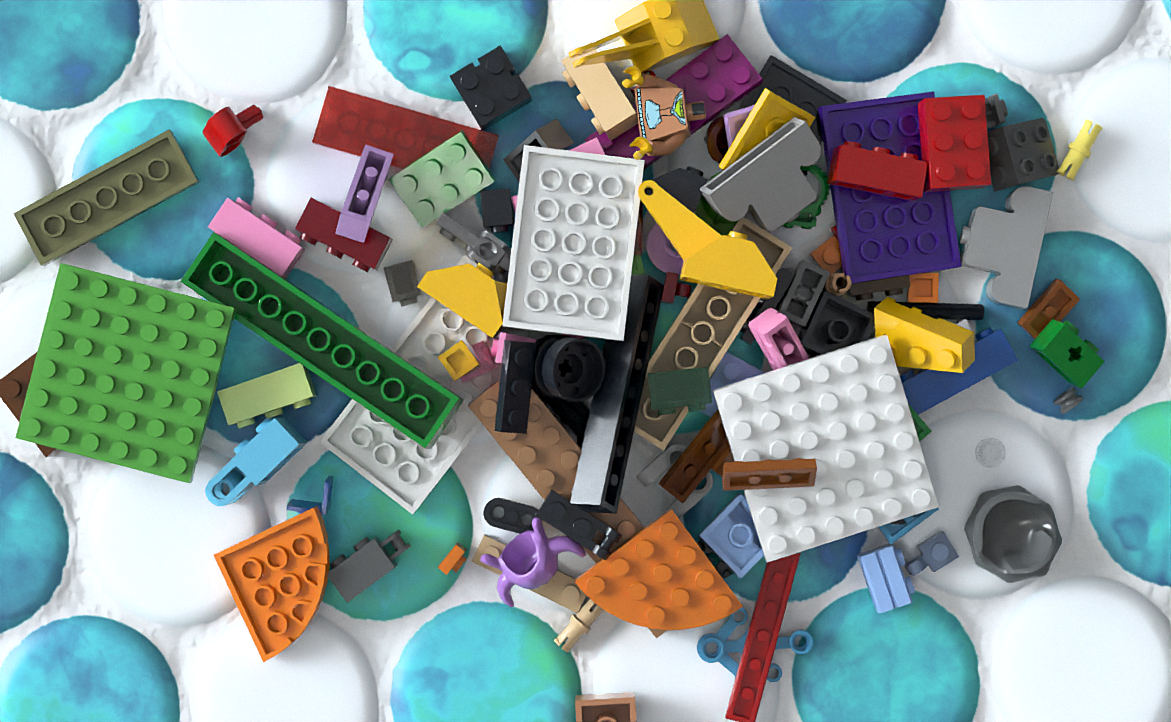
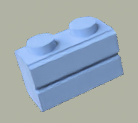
[857,544,915,613]

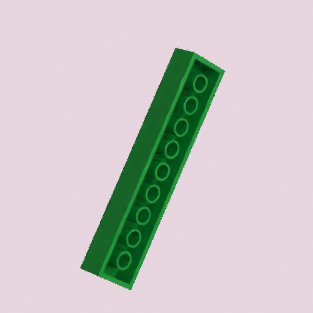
[180,232,464,449]

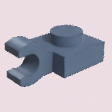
[904,531,959,576]

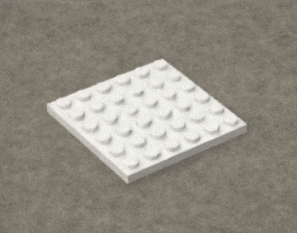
[712,335,939,562]

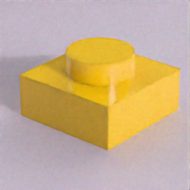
[438,340,480,382]

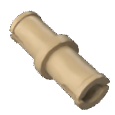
[554,599,604,653]

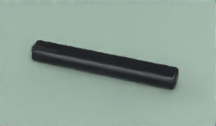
[866,301,984,320]

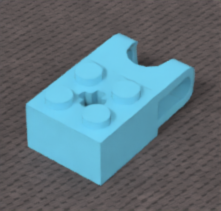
[205,417,308,506]

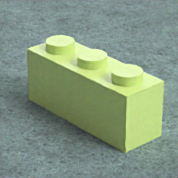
[217,363,317,429]

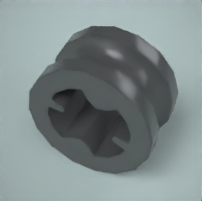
[1053,386,1084,414]

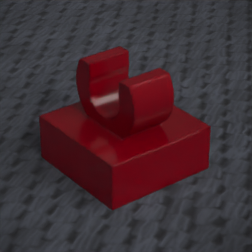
[661,272,691,304]

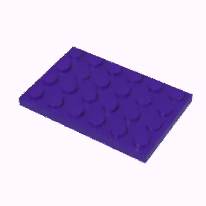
[818,91,962,283]

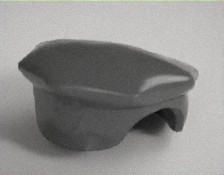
[964,485,1062,583]

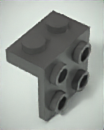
[987,118,1059,192]

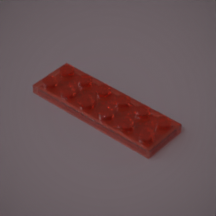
[312,86,499,192]

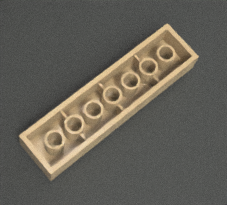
[634,217,792,450]

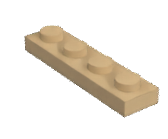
[471,534,586,613]

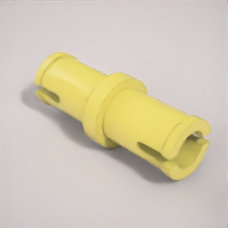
[1056,119,1103,181]

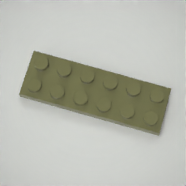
[13,129,199,266]

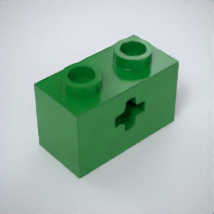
[1030,319,1105,389]

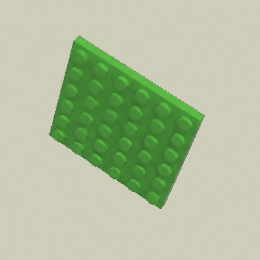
[15,263,237,483]

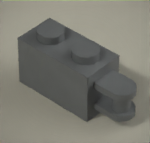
[328,530,411,603]

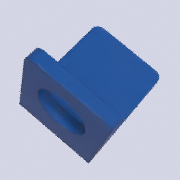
[286,475,333,515]

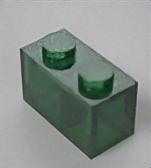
[647,367,712,415]

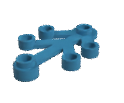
[697,608,813,682]

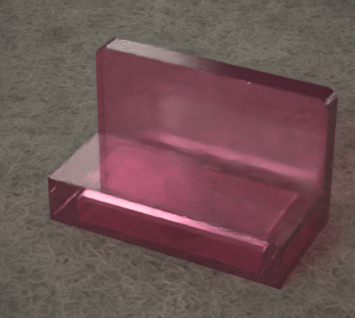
[460,340,498,384]

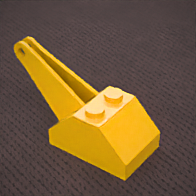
[568,0,720,74]
[638,180,777,299]
[417,263,507,339]

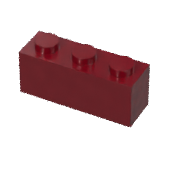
[295,197,393,273]

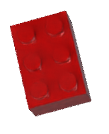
[918,94,991,192]

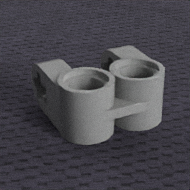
[636,444,713,518]

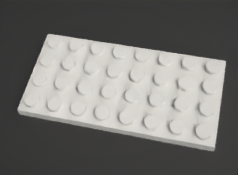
[319,254,554,514]

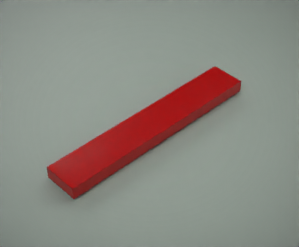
[725,552,801,722]

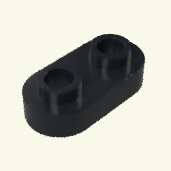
[483,497,542,534]

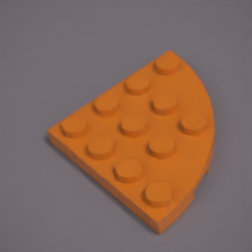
[213,506,330,662]
[574,509,743,630]

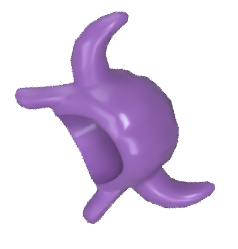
[481,517,586,607]

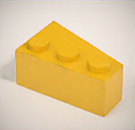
[874,296,975,373]

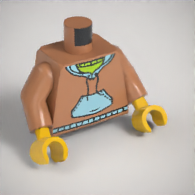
[622,66,706,160]

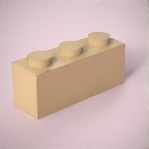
[561,42,639,141]

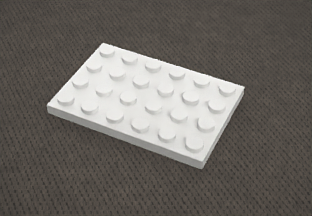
[502,145,645,341]

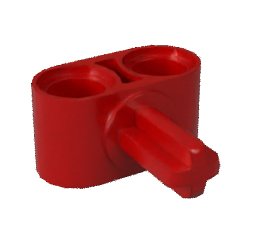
[202,105,263,157]

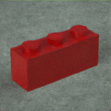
[827,141,928,201]

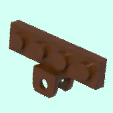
[658,409,734,503]

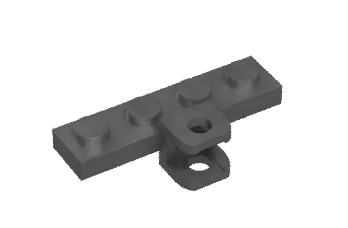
[436,213,510,275]

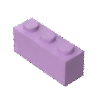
[335,144,394,243]

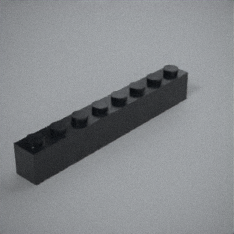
[570,275,664,514]

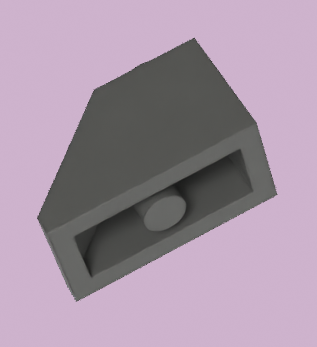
[503,119,574,182]

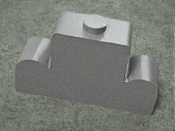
[699,117,821,232]
[960,186,1053,310]

